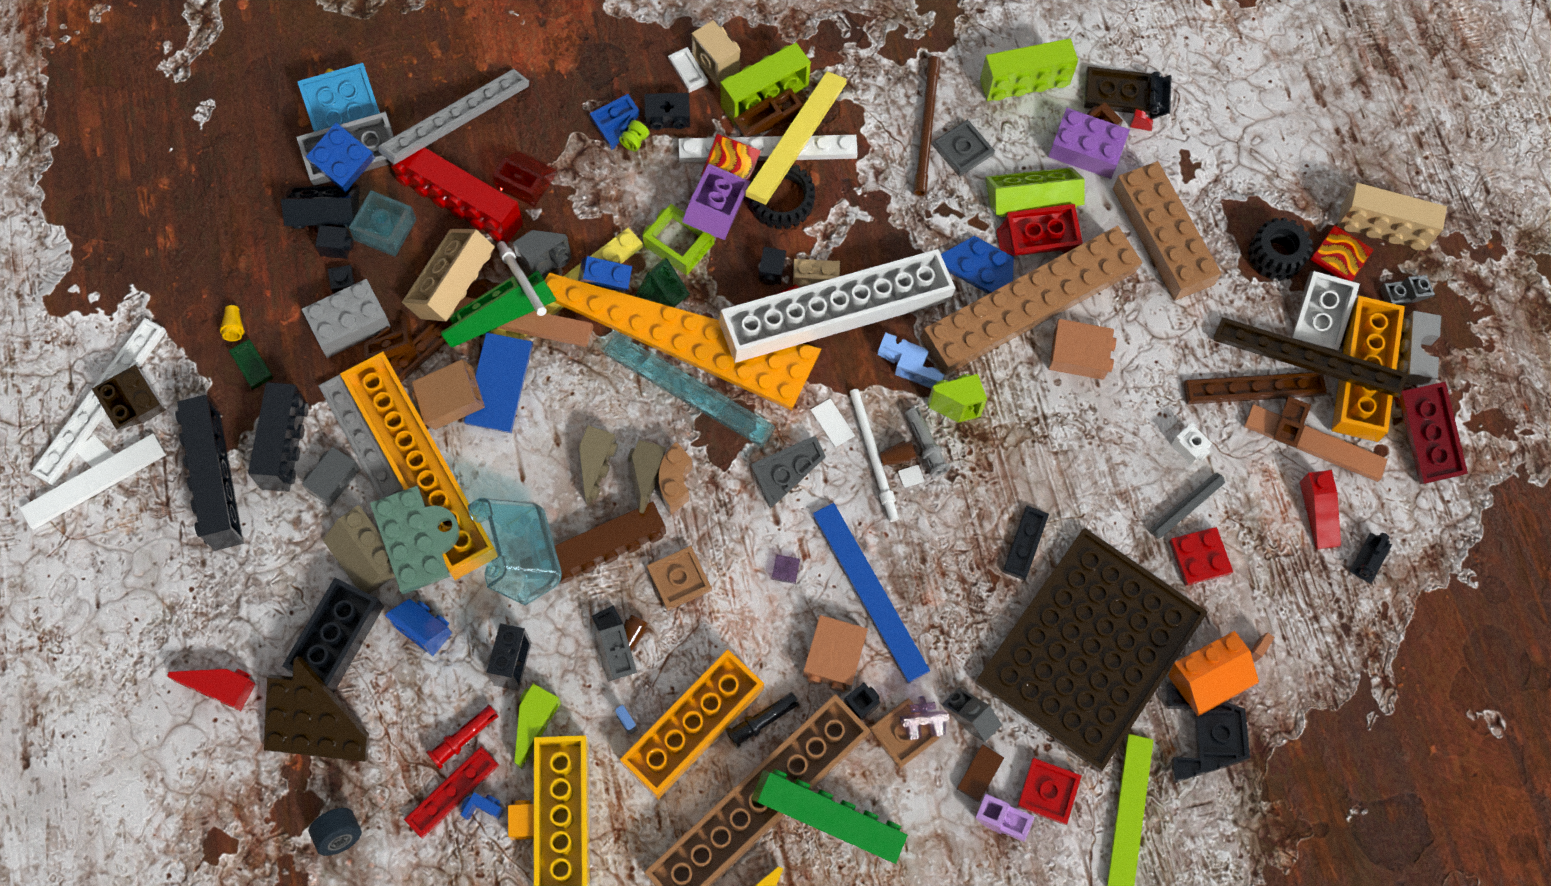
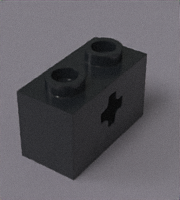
[645,93,690,130]

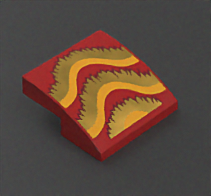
[700,134,761,181]
[1311,225,1374,281]

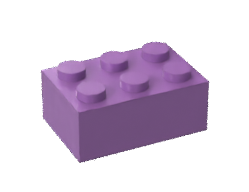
[1048,108,1130,179]
[682,163,750,240]

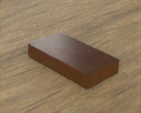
[957,744,1004,802]

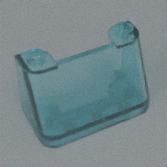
[467,498,562,606]

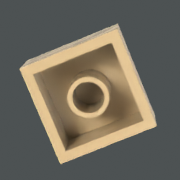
[692,20,741,88]

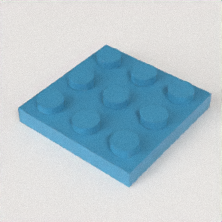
[297,63,380,132]

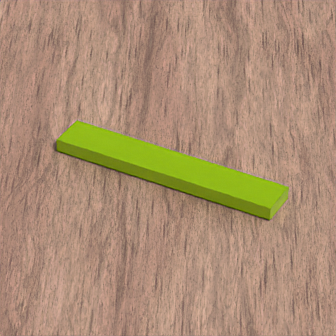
[1106,734,1154,886]

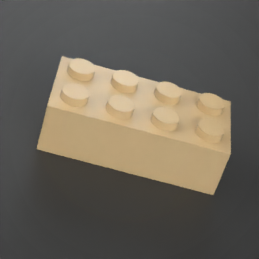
[1337,183,1447,251]
[402,229,495,321]

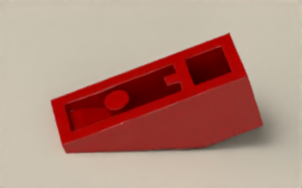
[1299,470,1341,550]
[167,669,256,712]

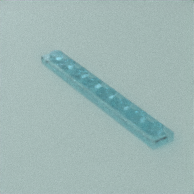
[604,333,775,448]

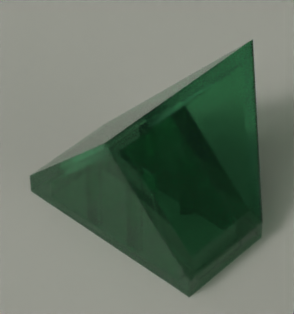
[635,258,690,308]

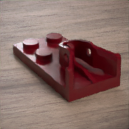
[1393,381,1468,484]

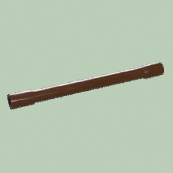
[913,56,941,196]

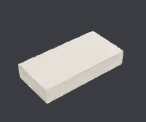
[668,47,708,93]

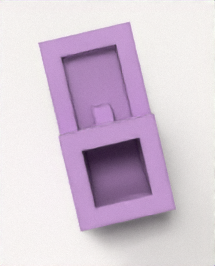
[976,794,1034,842]

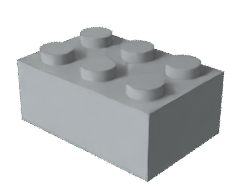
[302,279,391,358]

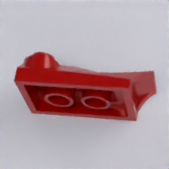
[996,204,1083,255]

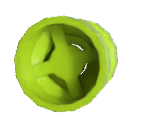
[619,120,650,152]

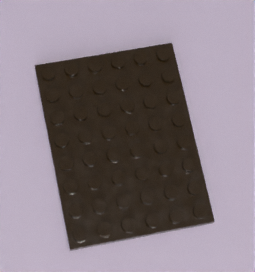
[975,528,1208,772]

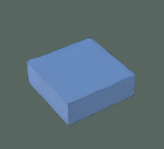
[615,704,638,735]

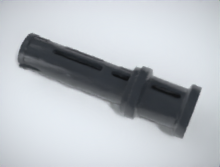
[726,692,800,749]

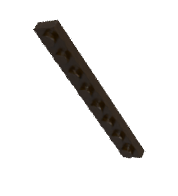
[1214,317,1409,398]

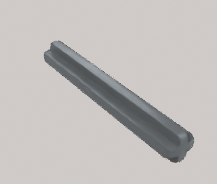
[1150,472,1225,539]

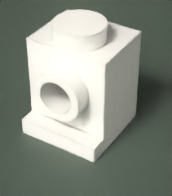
[1171,422,1212,464]

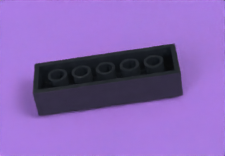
[175,395,244,551]

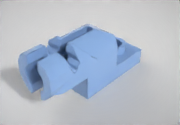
[878,333,944,389]

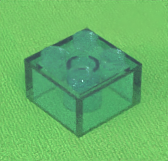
[349,190,417,257]

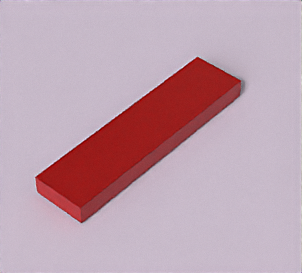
[404,746,499,839]

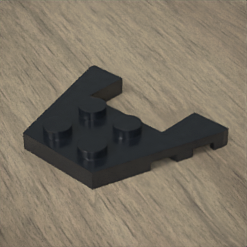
[1166,684,1250,783]

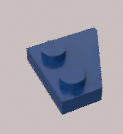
[590,94,640,150]

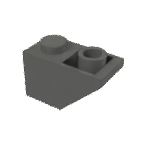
[942,687,1002,742]

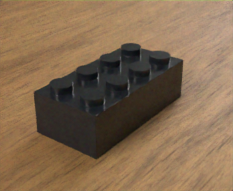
[248,382,309,492]
[282,578,384,694]

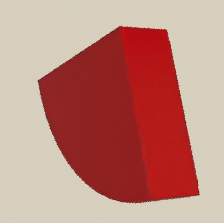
[1130,109,1153,132]

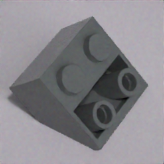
[513,230,572,279]

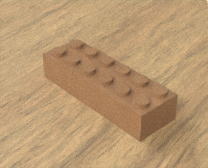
[1113,161,1222,301]

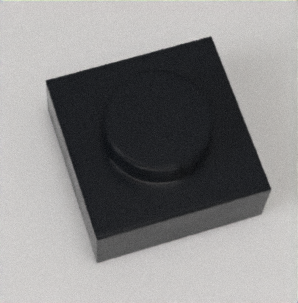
[328,265,355,293]

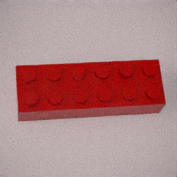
[391,147,523,244]

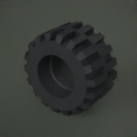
[1248,217,1313,281]

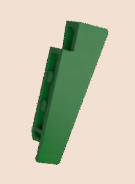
[441,270,556,347]

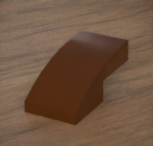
[1273,396,1311,448]

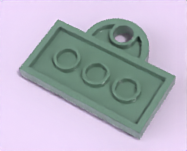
[370,486,460,595]

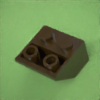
[92,364,166,430]

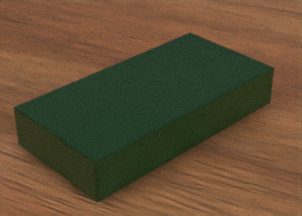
[229,339,274,390]

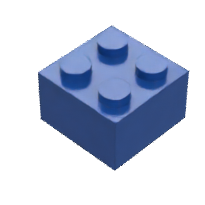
[306,122,375,192]

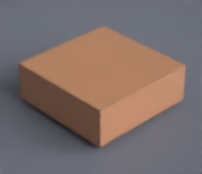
[1250,632,1275,662]

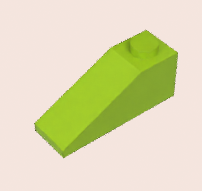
[514,683,561,769]

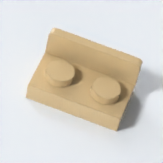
[793,259,840,288]

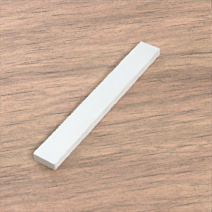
[30,318,166,486]

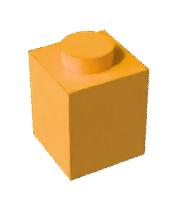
[508,800,534,840]

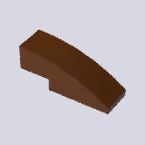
[733,88,803,137]

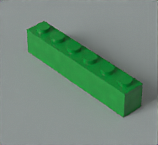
[751,768,908,864]

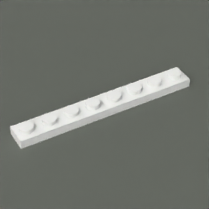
[679,135,857,163]

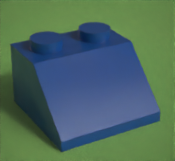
[385,598,452,657]

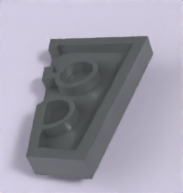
[751,435,826,509]

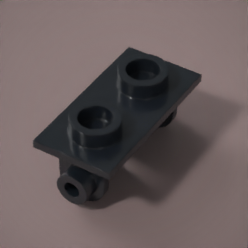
[1148,71,1172,119]
[1349,532,1392,584]

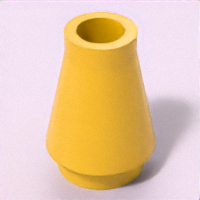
[220,305,244,341]

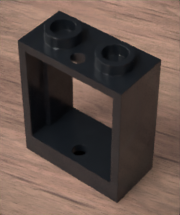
[486,623,532,691]

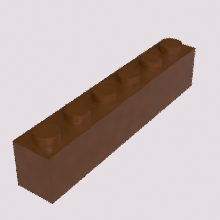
[518,501,666,595]

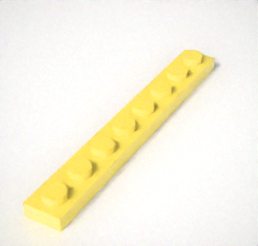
[484,228,643,339]

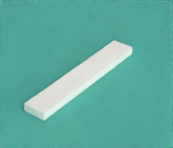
[20,434,166,530]

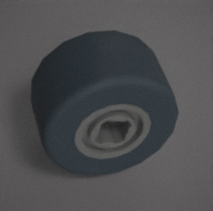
[308,808,362,856]

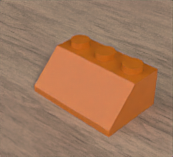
[1168,631,1259,716]

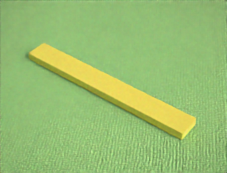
[746,71,846,205]

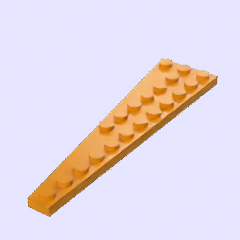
[545,273,821,411]

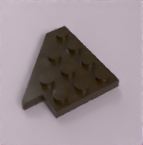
[264,656,369,762]

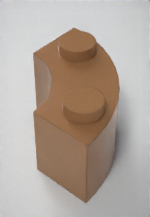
[659,442,692,515]

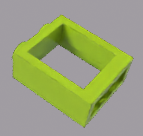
[642,204,715,276]

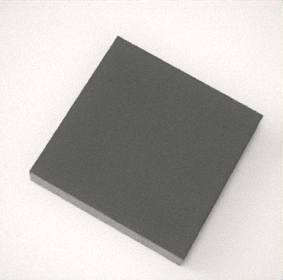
[932,119,995,177]

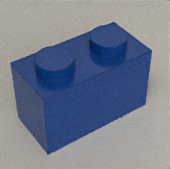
[578,256,632,292]

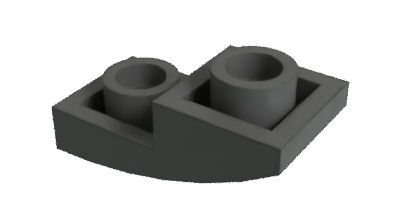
[1379,275,1435,306]

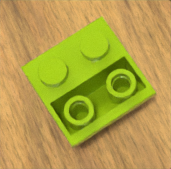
[927,374,987,423]

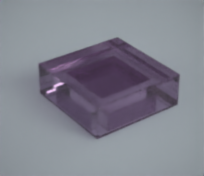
[772,554,800,584]

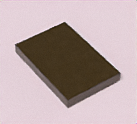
[1084,66,1152,115]

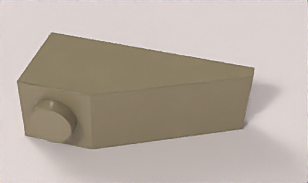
[628,440,666,514]

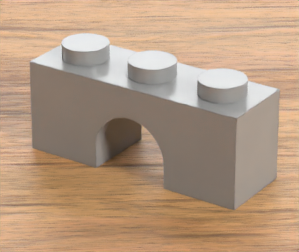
[1399,311,1441,386]

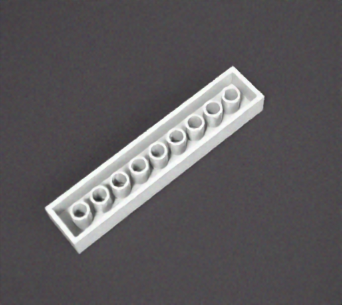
[719,249,955,363]

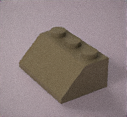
[323,505,395,594]

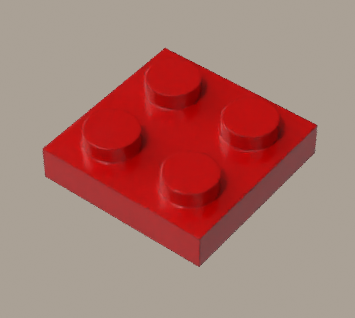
[1169,527,1233,586]
[1017,758,1082,825]

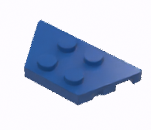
[941,236,1014,294]

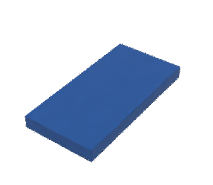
[464,332,533,434]

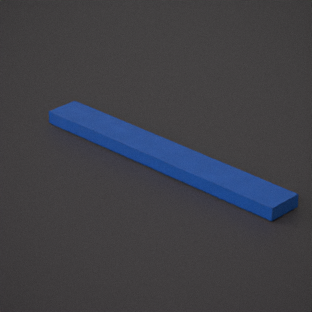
[812,503,930,683]

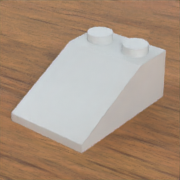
[1292,271,1360,351]

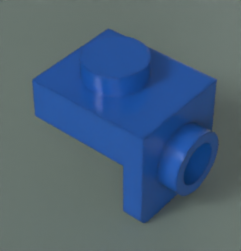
[460,792,504,821]

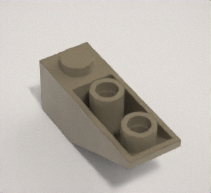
[579,425,618,506]

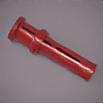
[426,704,499,769]

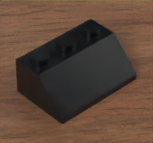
[281,185,360,229]

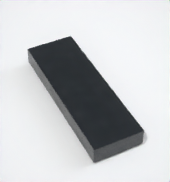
[1002,505,1049,581]

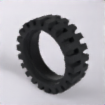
[748,164,815,229]

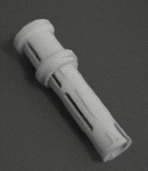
[905,407,951,477]

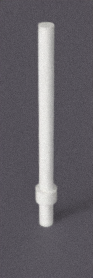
[497,241,546,316]
[850,389,899,522]

